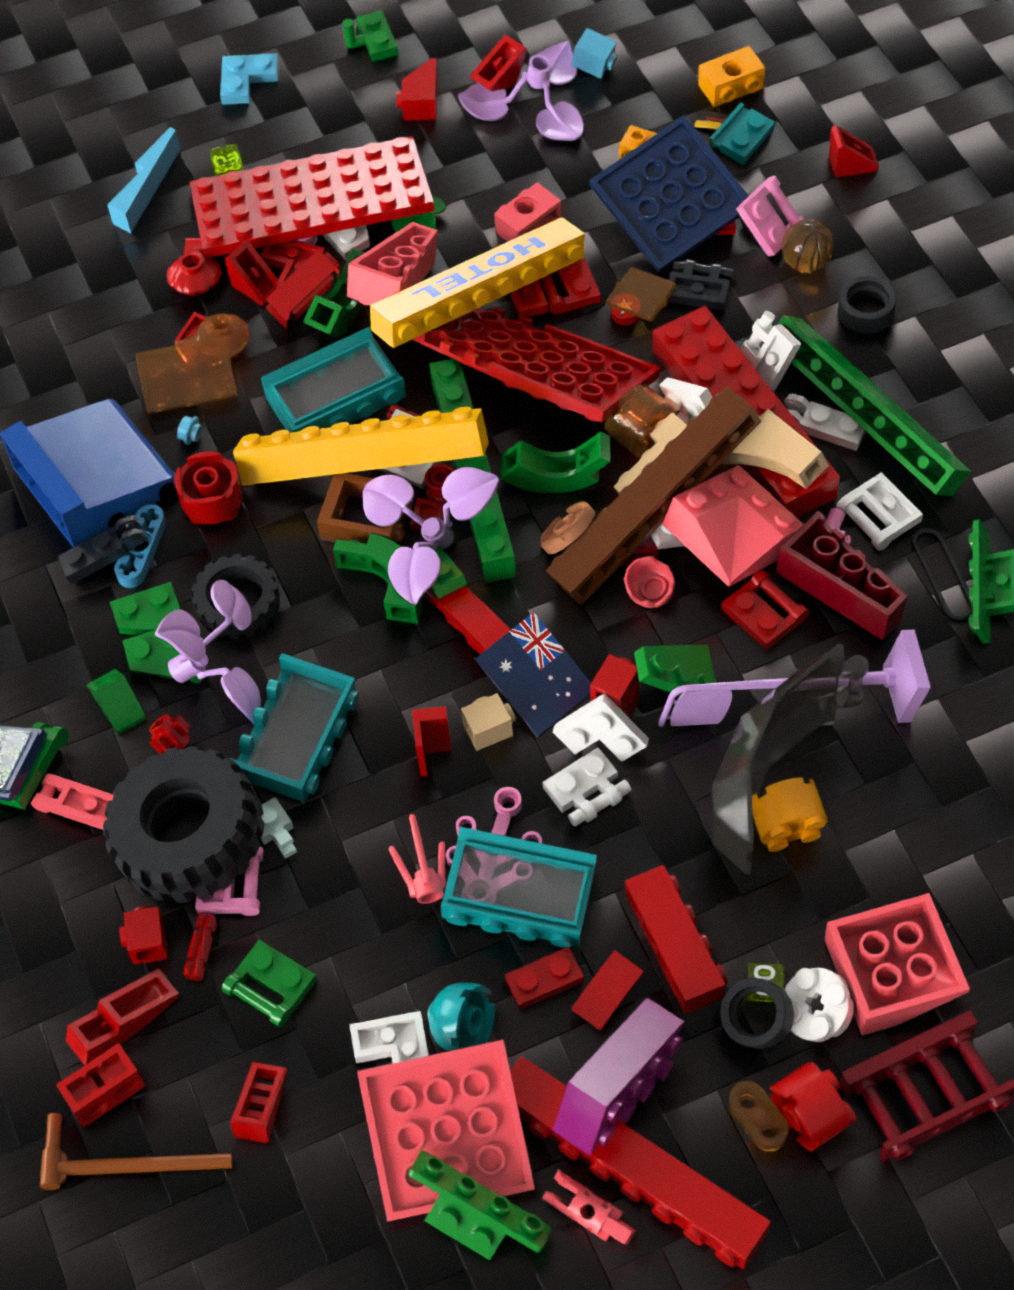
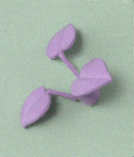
[458,41,583,141]
[363,467,499,605]
[155,580,261,725]

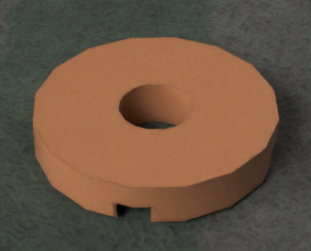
[540,501,595,554]

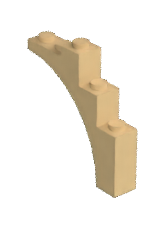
[614,409,829,494]

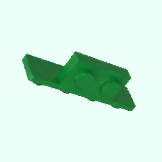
[969,519,1014,644]
[408,1150,551,1260]

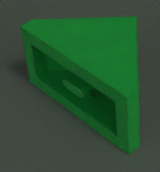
[87,669,147,735]

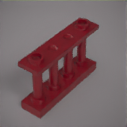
[839,1010,1014,1162]

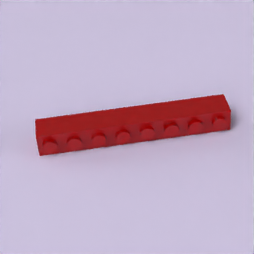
[510,1056,771,1270]

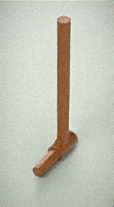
[40,1113,233,1190]

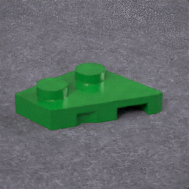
[110,582,180,635]
[122,630,203,683]

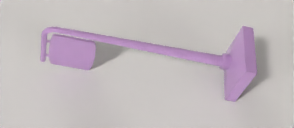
[658,630,931,727]

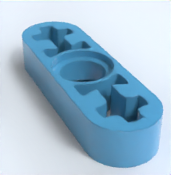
[114,504,166,588]

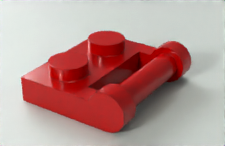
[540,257,601,314]
[721,569,810,651]

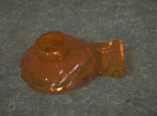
[174,312,250,367]

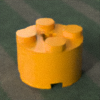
[748,778,828,852]

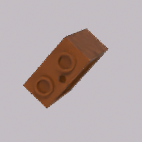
[317,473,413,544]

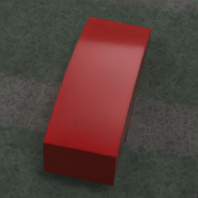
[66,968,179,1065]

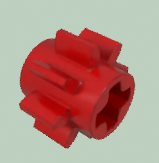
[149,714,190,754]

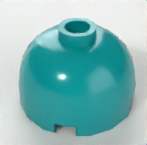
[428,982,495,1051]

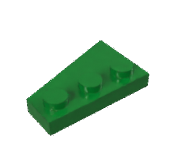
[634,644,717,696]

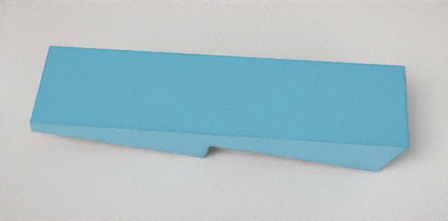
[108,127,180,233]

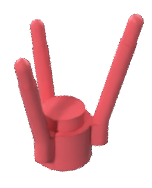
[389,814,447,904]

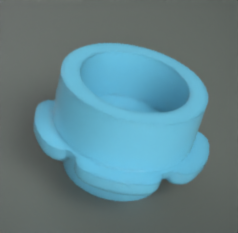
[177,416,203,445]

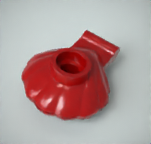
[166,238,222,296]

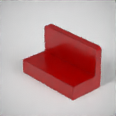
[412,706,452,777]

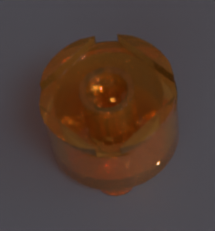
[604,384,676,459]

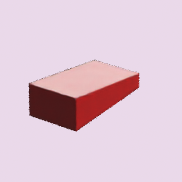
[175,312,212,350]

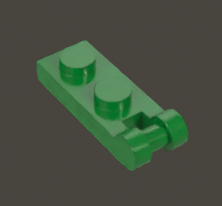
[0,722,69,810]

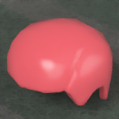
[624,556,676,609]

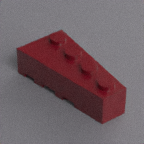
[776,510,908,640]

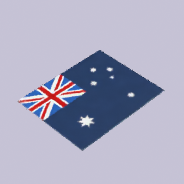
[475,612,591,737]

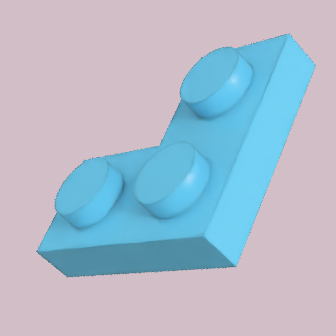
[220,53,279,105]

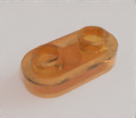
[728,1081,788,1151]

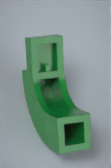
[303,248,365,337]
[500,431,611,493]
[333,533,422,624]

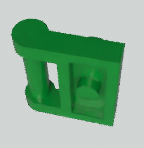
[221,940,317,1027]

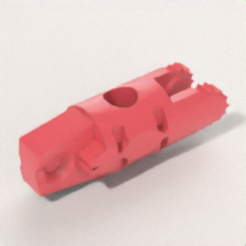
[542,1170,636,1244]

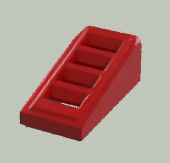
[230,1062,288,1143]

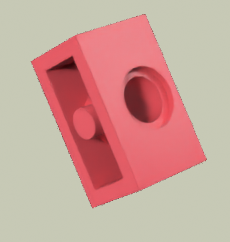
[494,182,562,242]

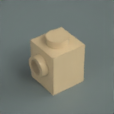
[461,693,516,751]

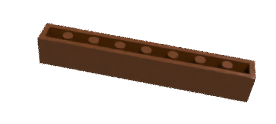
[546,386,761,605]

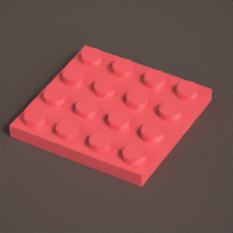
[357,1039,535,1221]

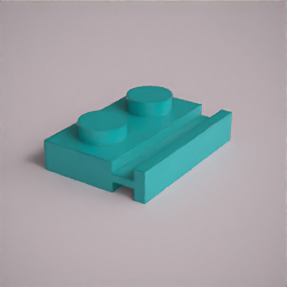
[709,103,775,165]

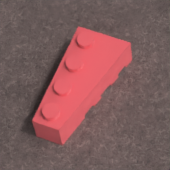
[347,222,438,305]

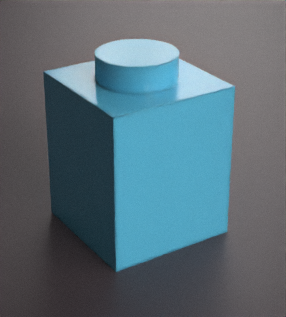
[571,28,618,79]

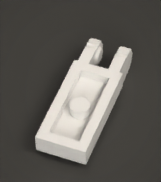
[784,393,866,451]

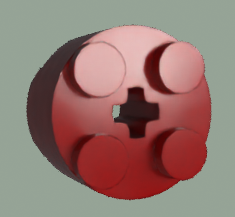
[174,451,243,525]
[770,1062,856,1151]

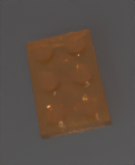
[135,336,238,414]

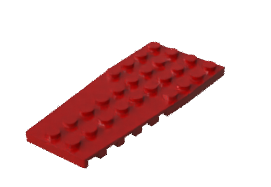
[412,307,661,422]

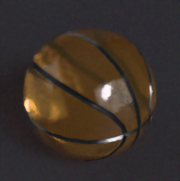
[781,219,834,273]

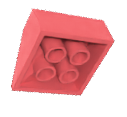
[662,465,804,587]
[824,893,970,1036]

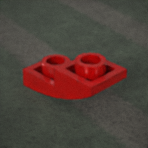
[571,950,644,1031]

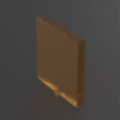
[606,267,676,322]

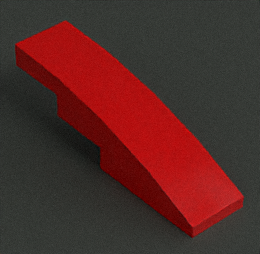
[424,586,510,654]

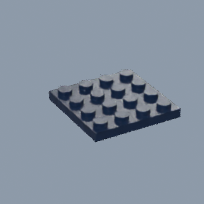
[589,115,749,274]

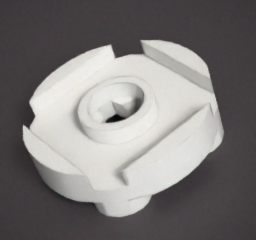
[785,968,854,1042]

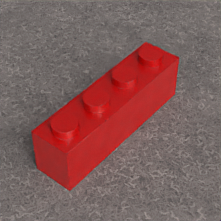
[625,865,728,1015]

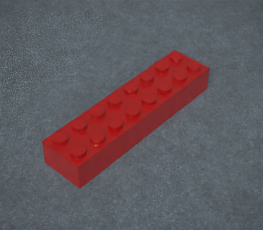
[653,306,840,518]

